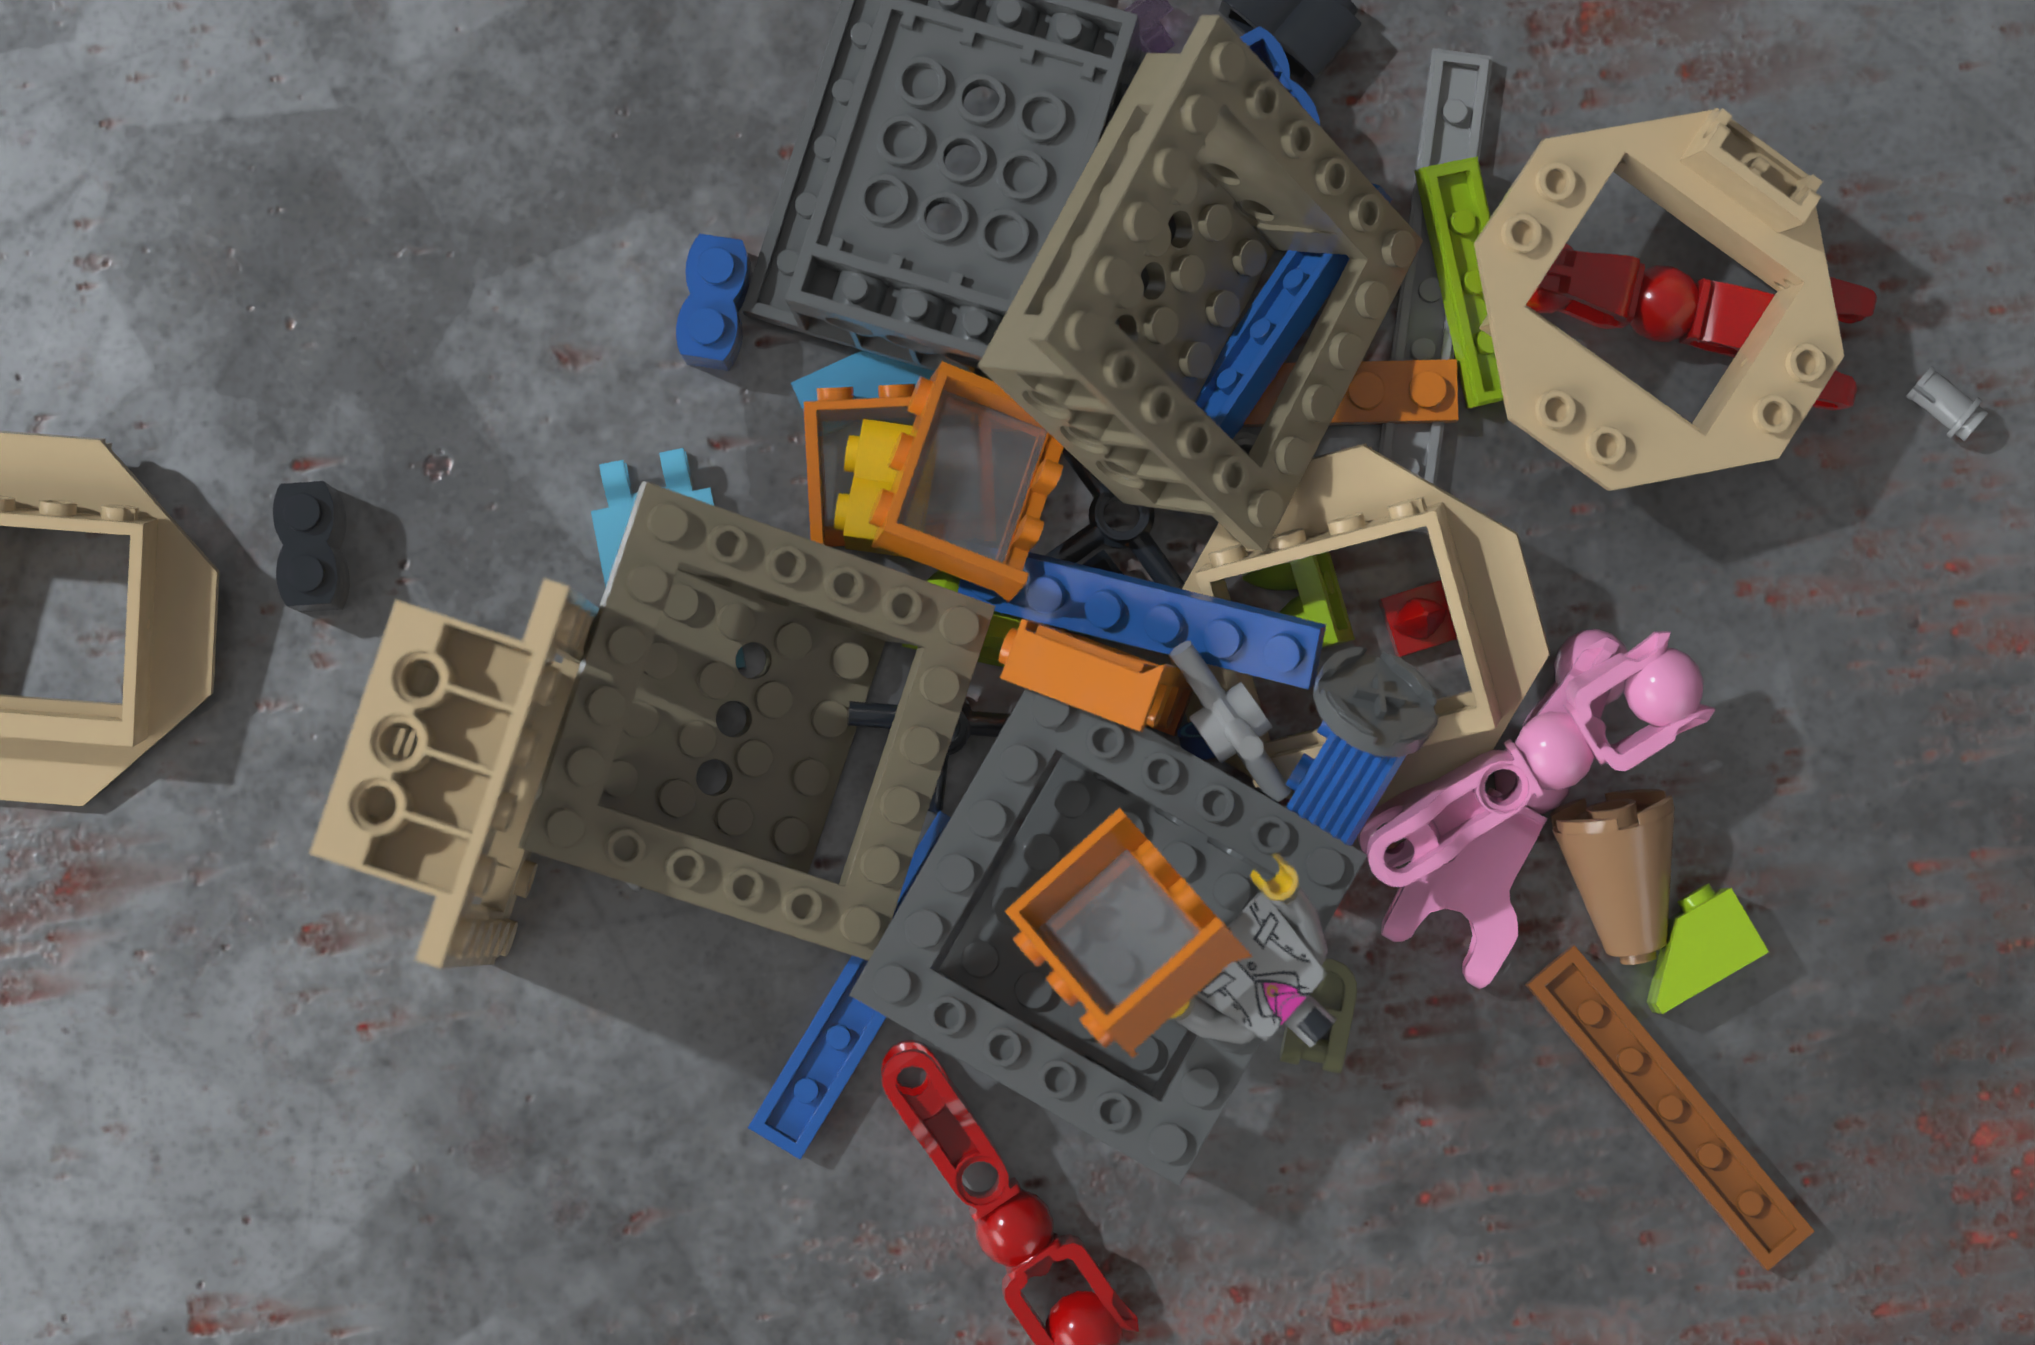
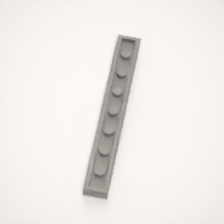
[1378,48,1493,535]

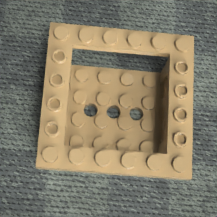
[310,578,599,969]

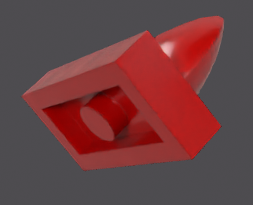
[1379,580,1458,657]

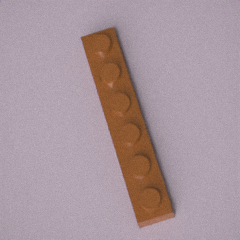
[1525,945,1815,1271]

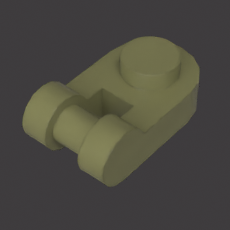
[1280,959,1357,1073]

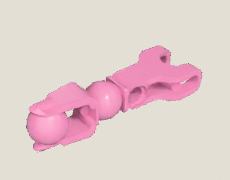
[1381,629,1628,989]
[1358,631,1715,887]

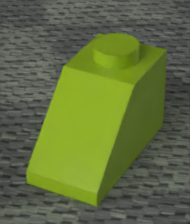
[1646,883,1769,1014]

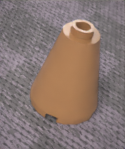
[1550,789,1675,965]

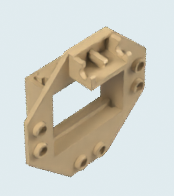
[1474,108,1844,491]
[0,431,220,806]
[1169,443,1550,808]

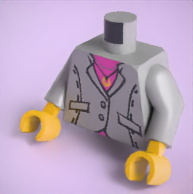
[1170,854,1336,1048]

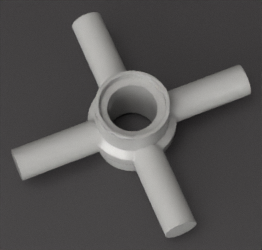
[1170,641,1291,803]

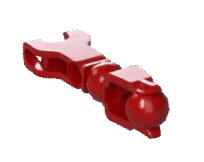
[1526,243,1877,410]
[881,1040,1139,1345]

